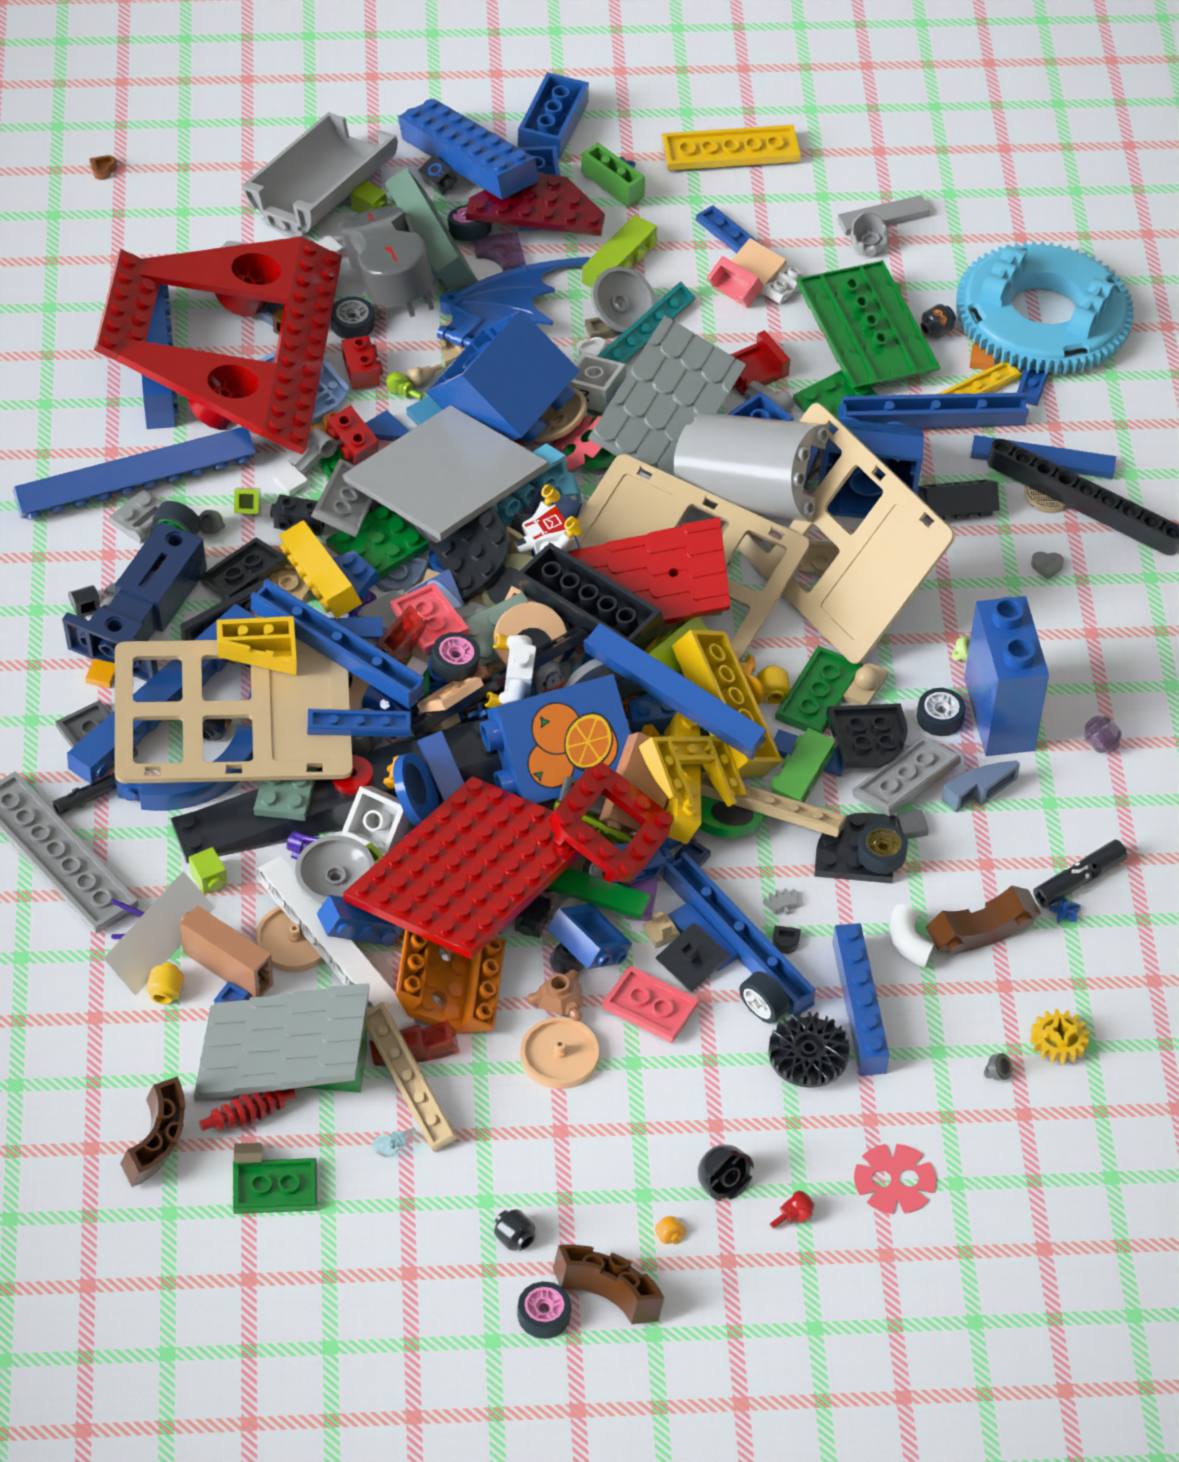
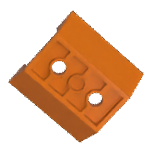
[395,929,506,1034]

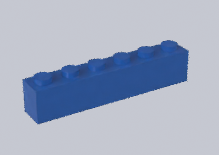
[832,923,889,1076]

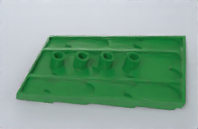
[796,260,941,390]

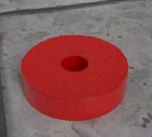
[332,756,374,795]

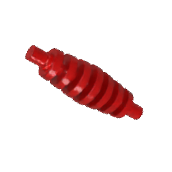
[199,1088,296,1131]

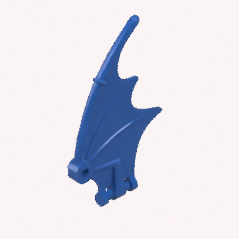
[437,257,590,348]

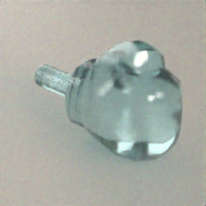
[372,1127,416,1158]

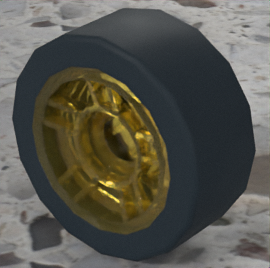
[857,823,908,874]

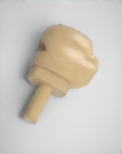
[405,364,443,386]

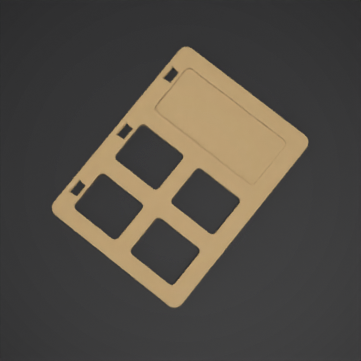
[723,403,955,664]
[576,454,809,663]
[115,639,353,783]

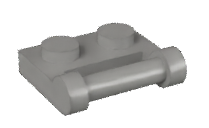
[109,490,162,543]

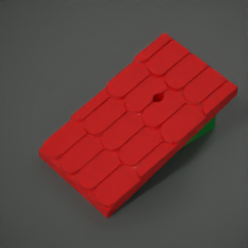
[568,517,730,644]

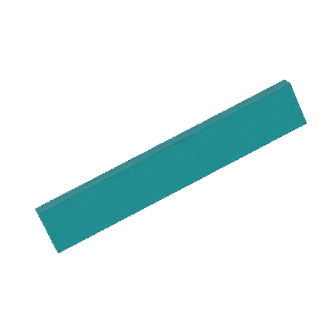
[597,281,696,364]

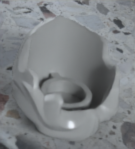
[850,212,889,256]

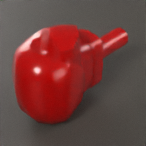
[769,1190,814,1229]

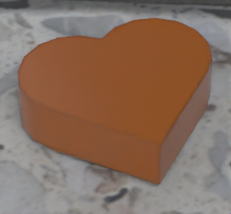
[89,155,117,180]

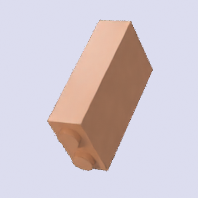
[599,732,668,838]
[180,905,274,997]

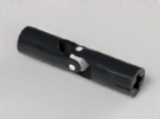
[1033,839,1128,908]

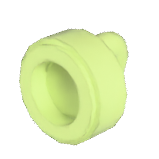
[952,636,970,662]

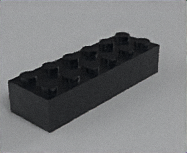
[517,542,665,651]

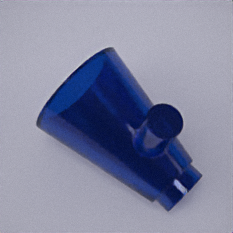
[361,685,413,717]

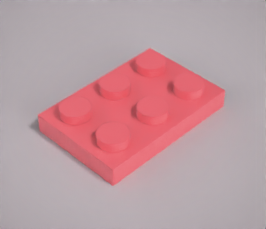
[390,582,470,655]
[602,965,699,1043]

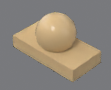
[843,661,889,705]

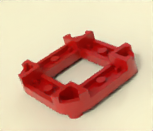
[549,763,672,883]

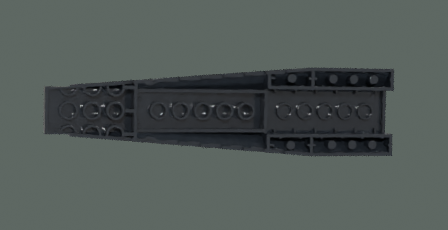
[171,715,503,863]

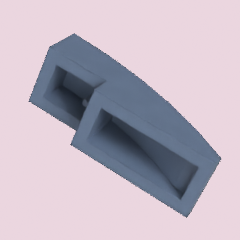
[942,760,1020,812]

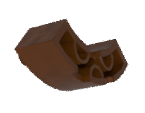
[926,885,1041,954]
[120,1076,185,1187]
[553,1244,664,1325]

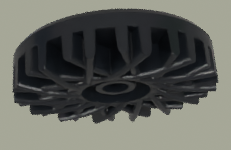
[768,1012,850,1088]

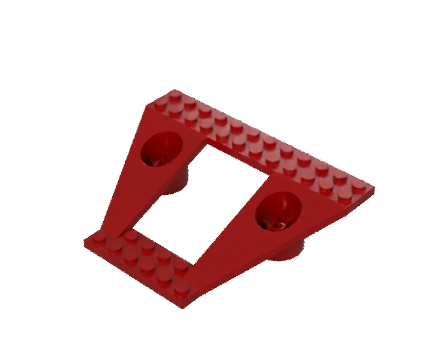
[94,236,342,455]

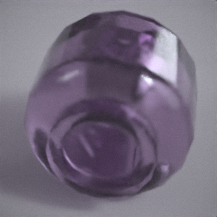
[1084,715,1122,753]

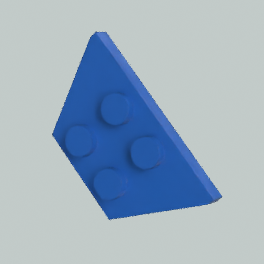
[332,550,380,615]

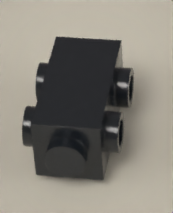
[270,494,326,536]

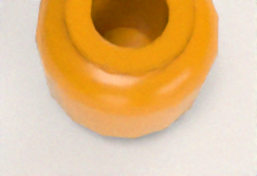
[655,1216,686,1244]

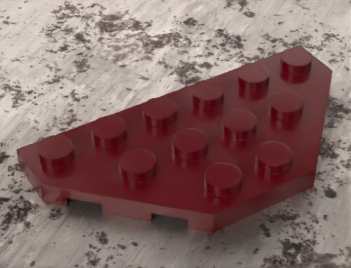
[466,173,605,236]

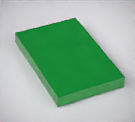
[233,1158,317,1214]

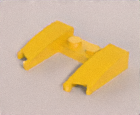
[639,736,747,808]

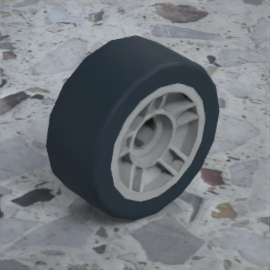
[331,297,375,339]

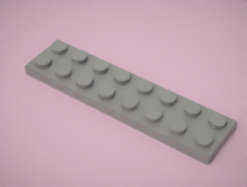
[0,771,139,933]

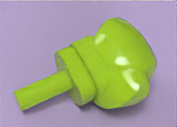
[386,372,423,400]

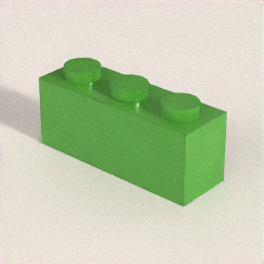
[581,143,645,207]
[770,728,835,803]

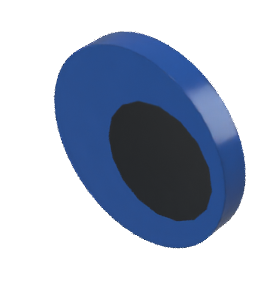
[393,752,439,826]

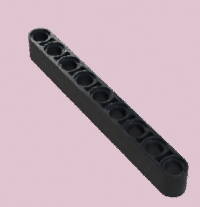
[987,438,1179,555]

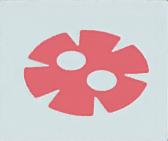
[551,416,602,470]
[854,1144,936,1214]

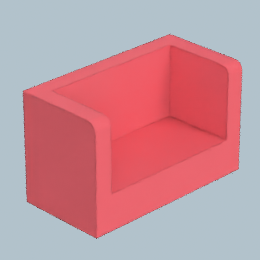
[707,256,764,308]

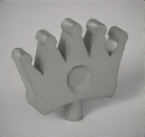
[763,888,798,915]

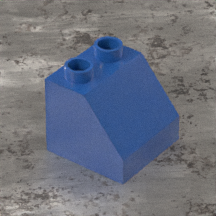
[426,309,580,444]
[818,417,924,519]

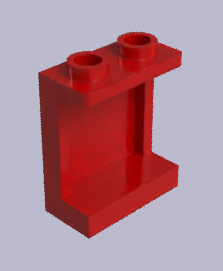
[730,330,790,396]

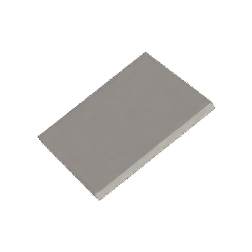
[343,405,549,540]

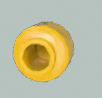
[757,665,790,704]
[146,963,184,1004]

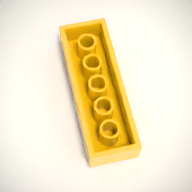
[672,630,783,777]

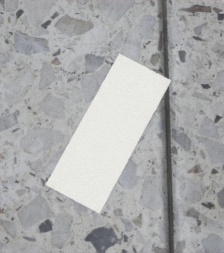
[103,871,214,995]

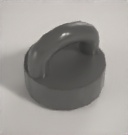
[199,510,225,534]
[984,1053,1012,1081]

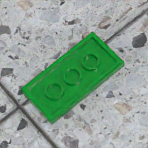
[775,646,863,734]

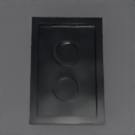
[200,537,288,599]

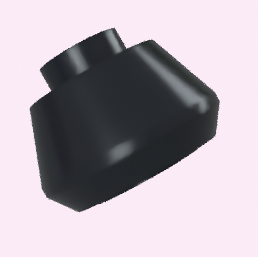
[550,943,584,975]

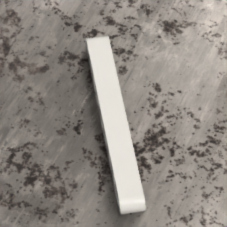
[255,856,415,1033]

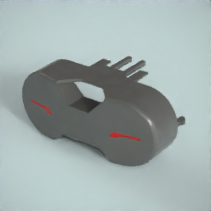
[340,206,435,320]

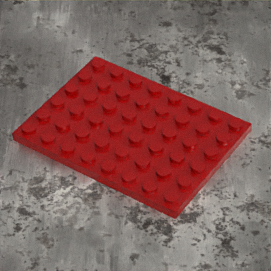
[343,776,598,959]

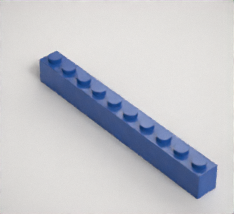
[13,427,256,520]
[67,604,257,783]

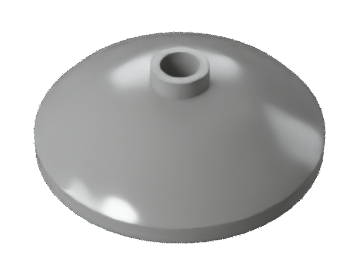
[591,267,656,332]
[295,836,374,903]

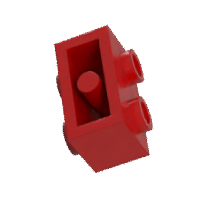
[341,335,383,390]
[326,405,379,465]

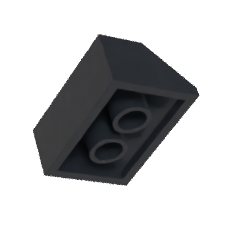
[917,479,1000,521]

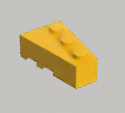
[217,616,297,675]

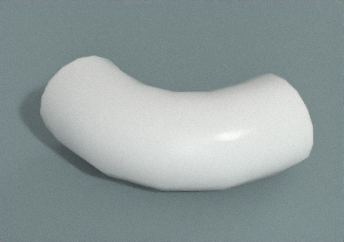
[889,904,935,968]

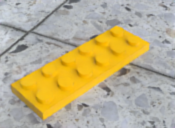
[662,124,801,171]

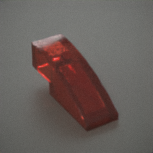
[377,604,428,664]
[369,1020,460,1066]

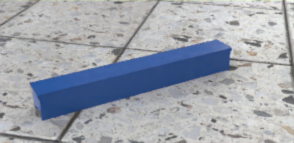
[838,392,1029,428]
[251,579,425,709]
[584,623,766,760]
[662,852,816,1017]

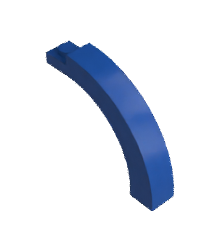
[116,725,253,811]

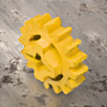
[1030,1009,1090,1065]

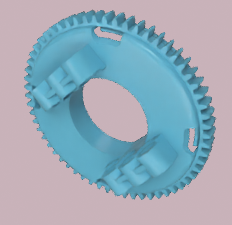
[956,241,1134,375]

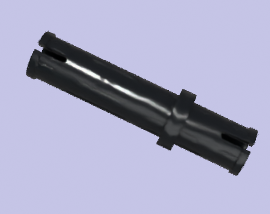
[52,772,117,816]

